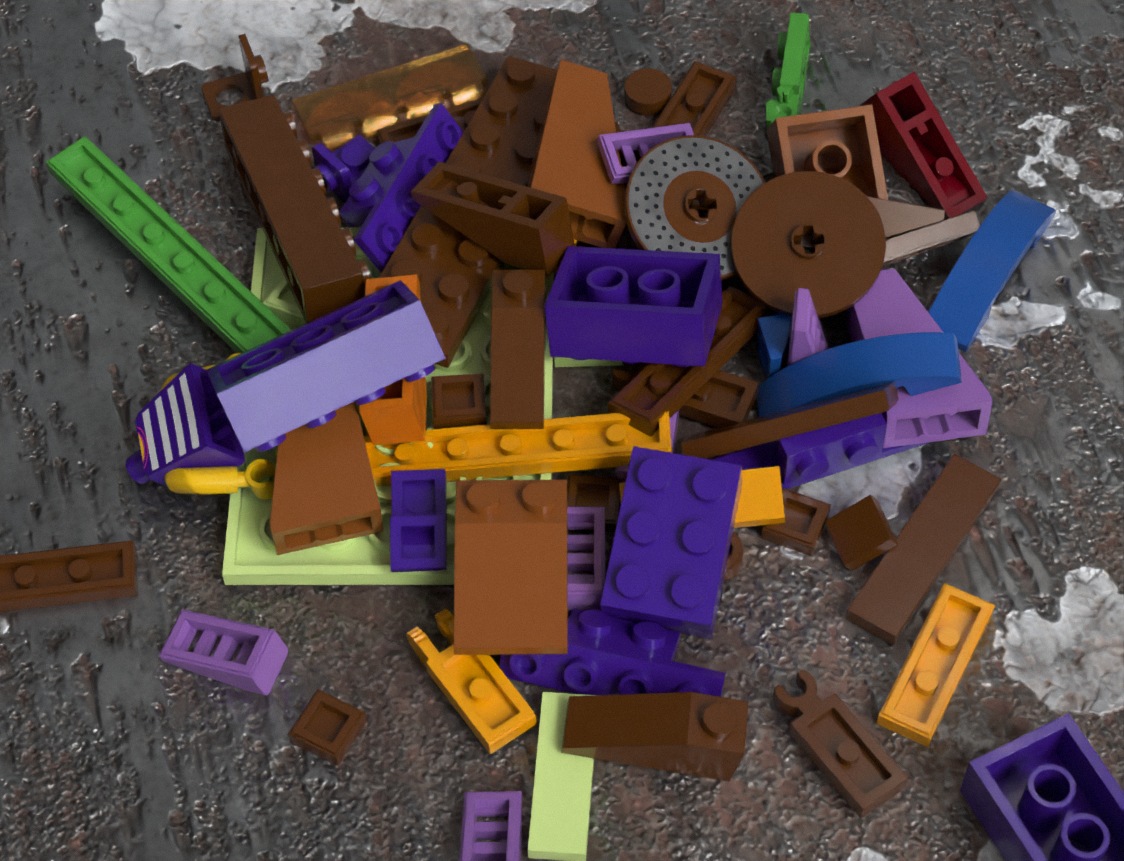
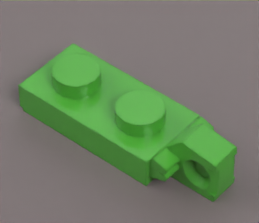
[766,13,811,129]

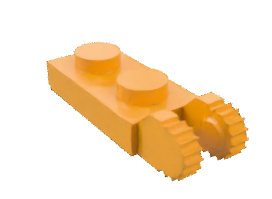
[406,609,537,754]

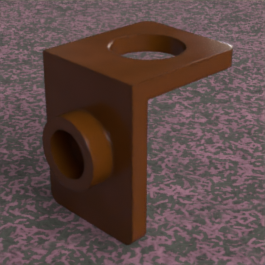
[201,34,269,122]

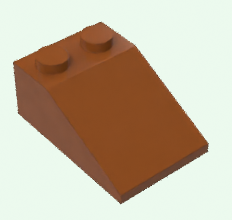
[767,104,888,200]
[454,480,568,655]

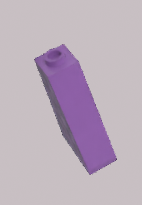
[842,268,993,448]

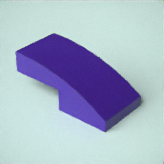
[390,469,447,572]

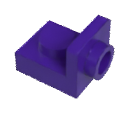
[312,134,375,203]

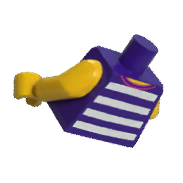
[126,353,276,500]

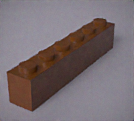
[219,95,371,323]

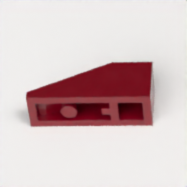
[859,72,988,221]

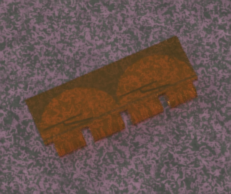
[292,44,488,151]

